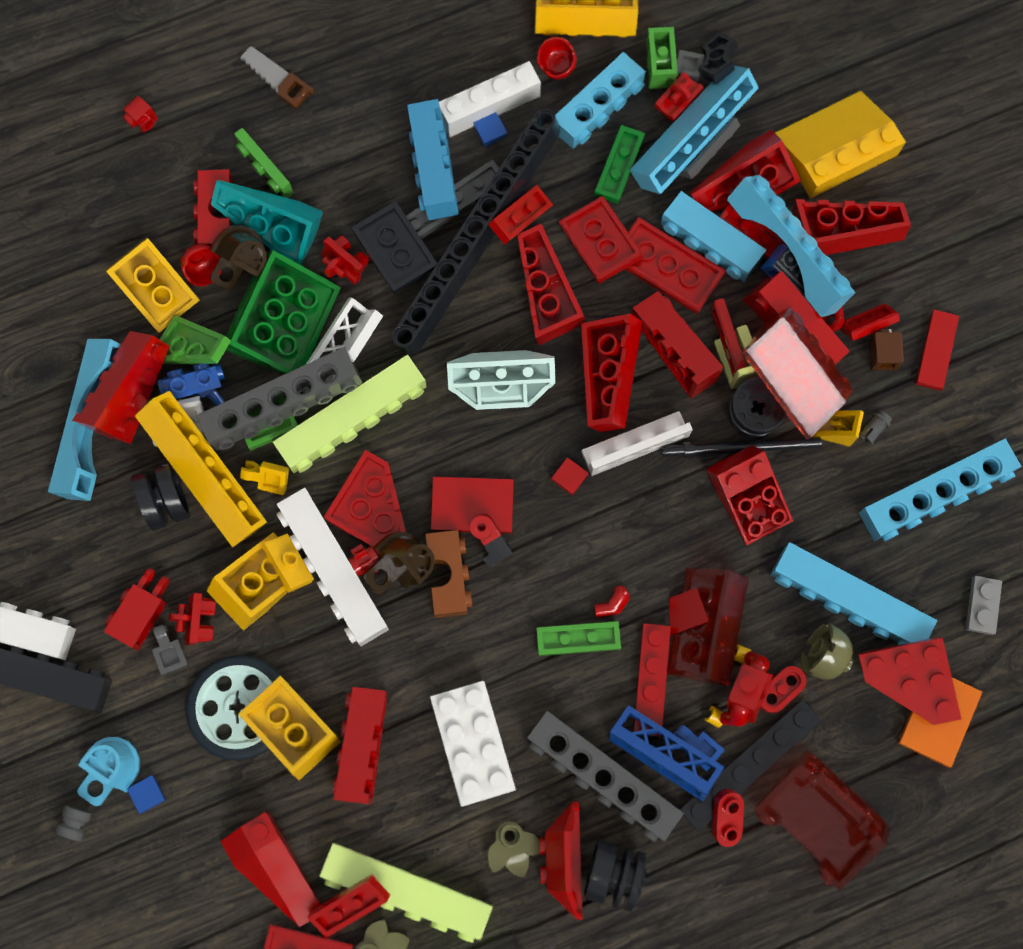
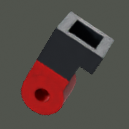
[470,513,513,568]

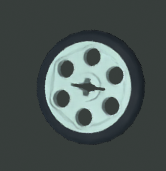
[186,655,282,761]

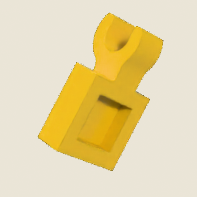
[240,461,289,495]

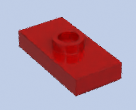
[840,303,900,341]

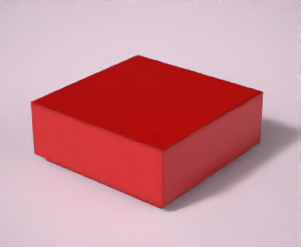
[551,457,589,496]

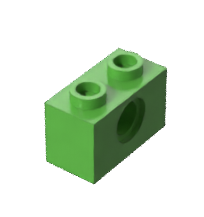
[646,27,678,89]

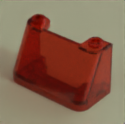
[754,751,890,891]

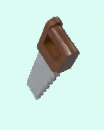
[240,47,315,110]

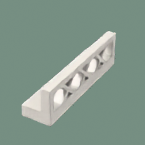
[302,297,383,404]
[581,411,693,476]

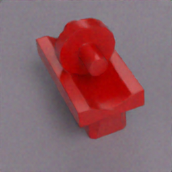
[654,72,704,122]
[321,236,369,285]
[169,593,216,646]

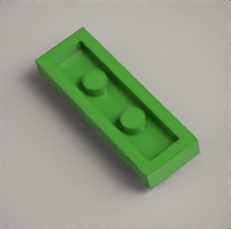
[234,128,293,198]
[536,621,621,656]

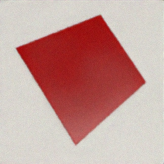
[669,588,709,635]

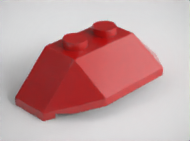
[540,802,583,920]

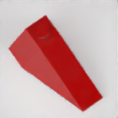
[690,129,801,212]
[220,812,321,927]

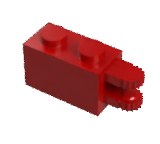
[104,568,170,651]

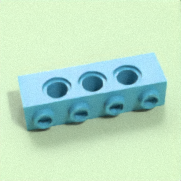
[555,52,645,149]

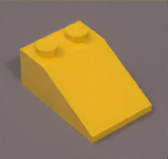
[106,238,200,333]
[207,533,288,631]
[238,676,341,781]

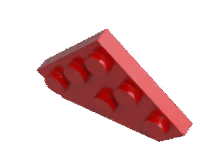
[323,450,406,548]
[858,636,962,725]

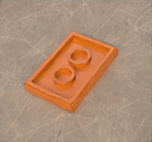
[898,678,982,768]

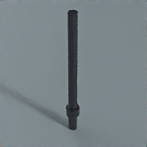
[662,437,822,458]

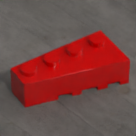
[631,291,724,399]
[72,331,170,444]

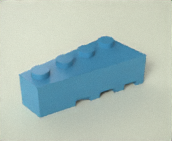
[407,99,459,220]

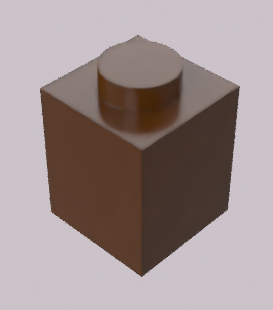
[869,329,904,370]

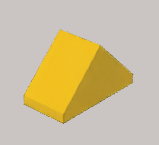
[810,410,864,447]

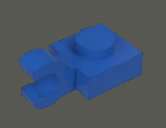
[674,725,724,771]

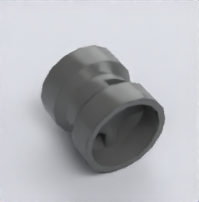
[54,805,92,841]

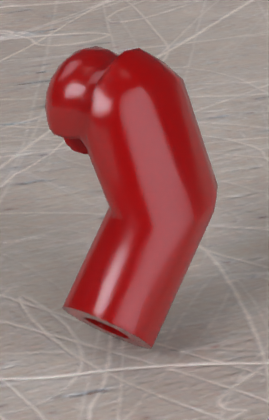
[594,586,630,618]

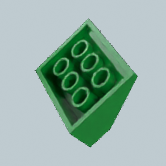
[226,250,341,375]

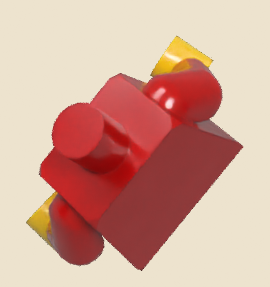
[705,644,774,728]

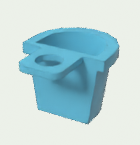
[78,737,140,806]

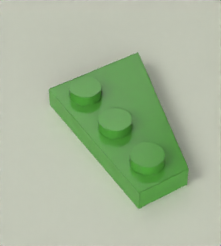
[159,315,231,364]

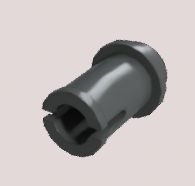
[859,410,892,445]

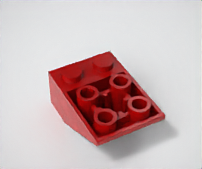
[706,445,793,545]

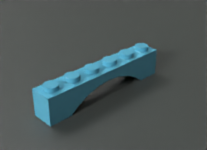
[727,175,855,317]
[48,339,121,501]

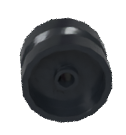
[131,462,190,531]

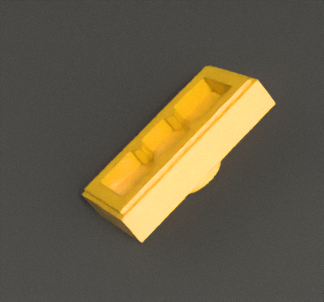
[262,534,314,593]

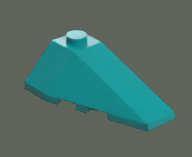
[211,180,323,266]

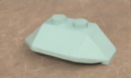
[447,350,555,410]

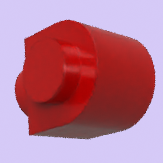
[122,95,158,133]

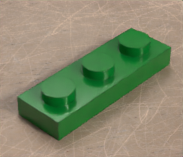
[594,125,645,204]

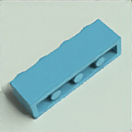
[660,191,766,282]

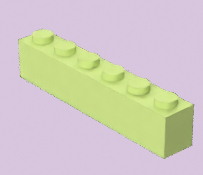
[273,355,426,474]
[320,843,493,943]

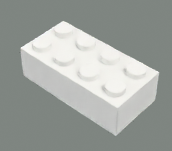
[430,681,516,807]

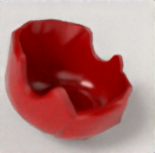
[537,37,577,80]
[180,244,222,287]

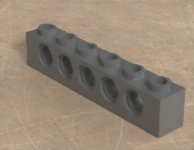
[197,347,363,451]
[527,711,684,842]

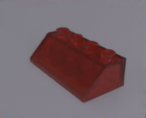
[667,568,749,686]

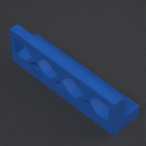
[609,705,724,802]

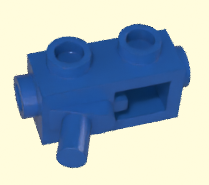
[158,364,225,406]

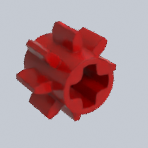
[348,544,379,577]

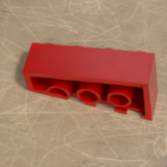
[791,199,911,255]
[517,224,586,346]
[742,271,850,375]
[581,314,642,432]
[333,687,388,805]

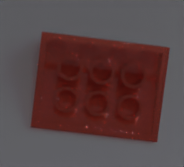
[742,307,852,440]

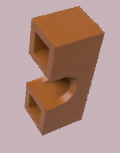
[426,530,472,618]

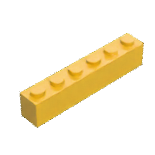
[135,391,267,547]

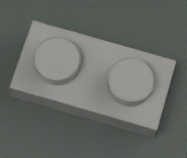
[966,576,1002,635]

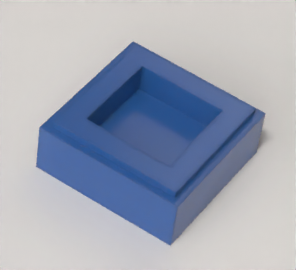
[473,112,507,147]
[127,775,166,814]

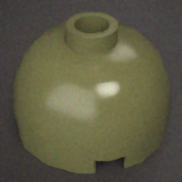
[800,623,853,680]

